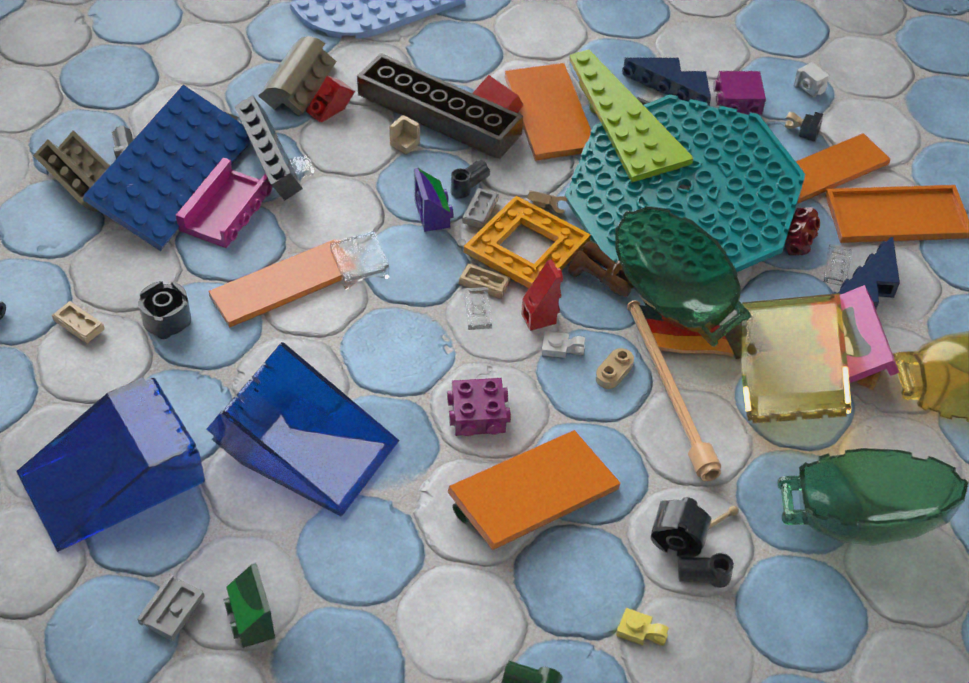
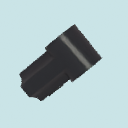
[450,160,490,198]
[678,553,734,588]

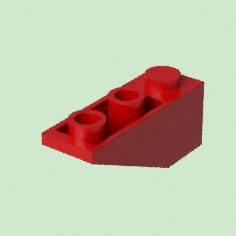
[521,259,563,331]

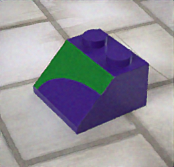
[414,168,454,232]

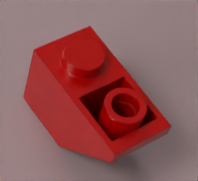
[306,75,355,123]

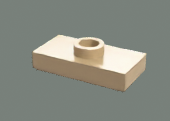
[52,301,105,344]

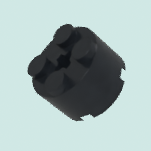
[138,281,191,339]
[651,497,712,557]

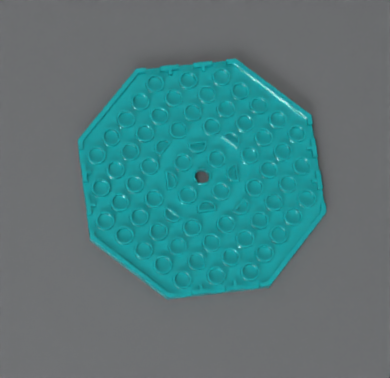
[565,95,805,288]

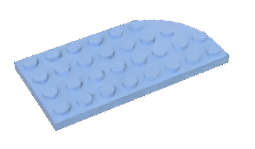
[290,0,465,39]

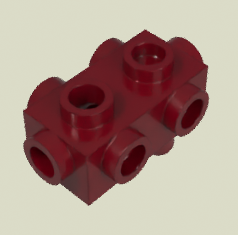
[785,207,820,255]

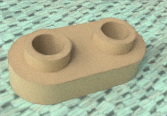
[596,348,634,389]

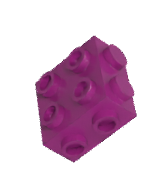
[713,71,766,115]
[447,378,511,436]

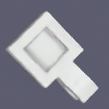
[542,331,585,358]

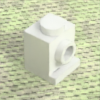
[793,62,829,97]

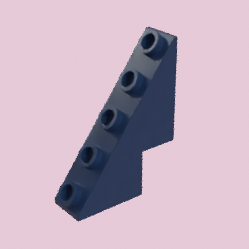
[622,57,711,106]
[828,237,900,310]

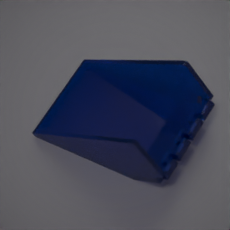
[206,342,400,517]
[16,377,205,552]

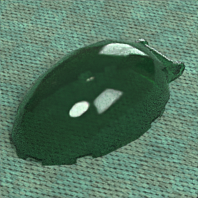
[615,206,752,347]
[777,448,968,546]

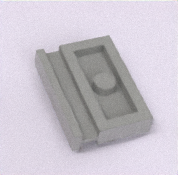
[137,575,205,641]

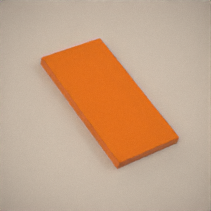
[505,63,591,161]
[825,185,969,243]
[448,430,621,550]

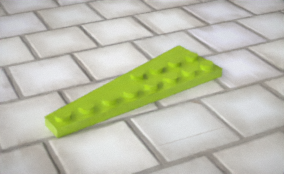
[569,49,693,183]

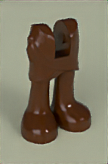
[568,241,641,297]

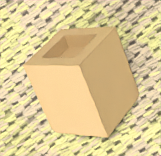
[389,115,420,155]

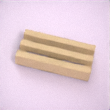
[459,263,511,299]

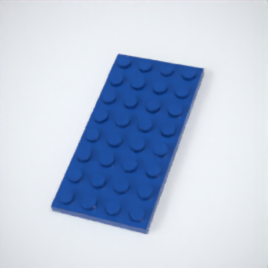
[83,84,251,251]

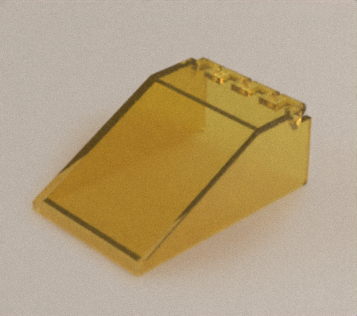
[741,293,852,424]

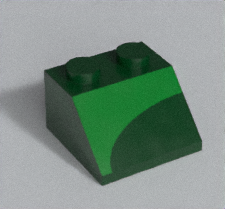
[223,563,275,648]

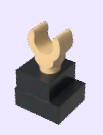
[785,112,823,142]

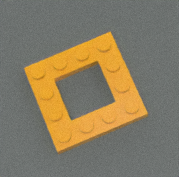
[463,196,591,288]

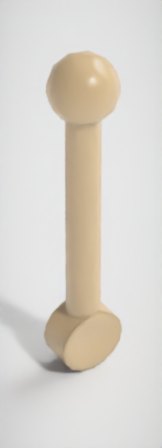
[709,506,739,529]

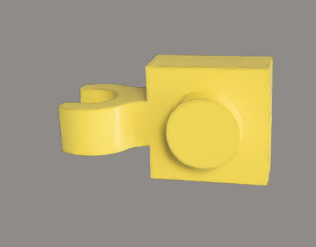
[616,608,669,646]

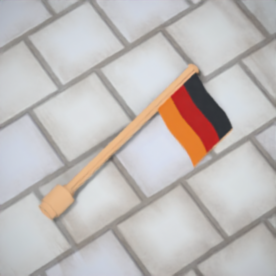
[627,300,734,481]

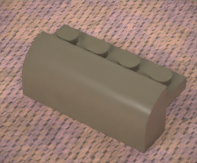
[258,36,337,116]
[33,130,110,212]

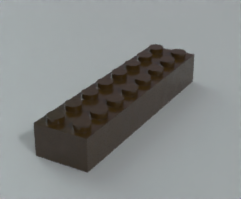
[357,53,523,160]

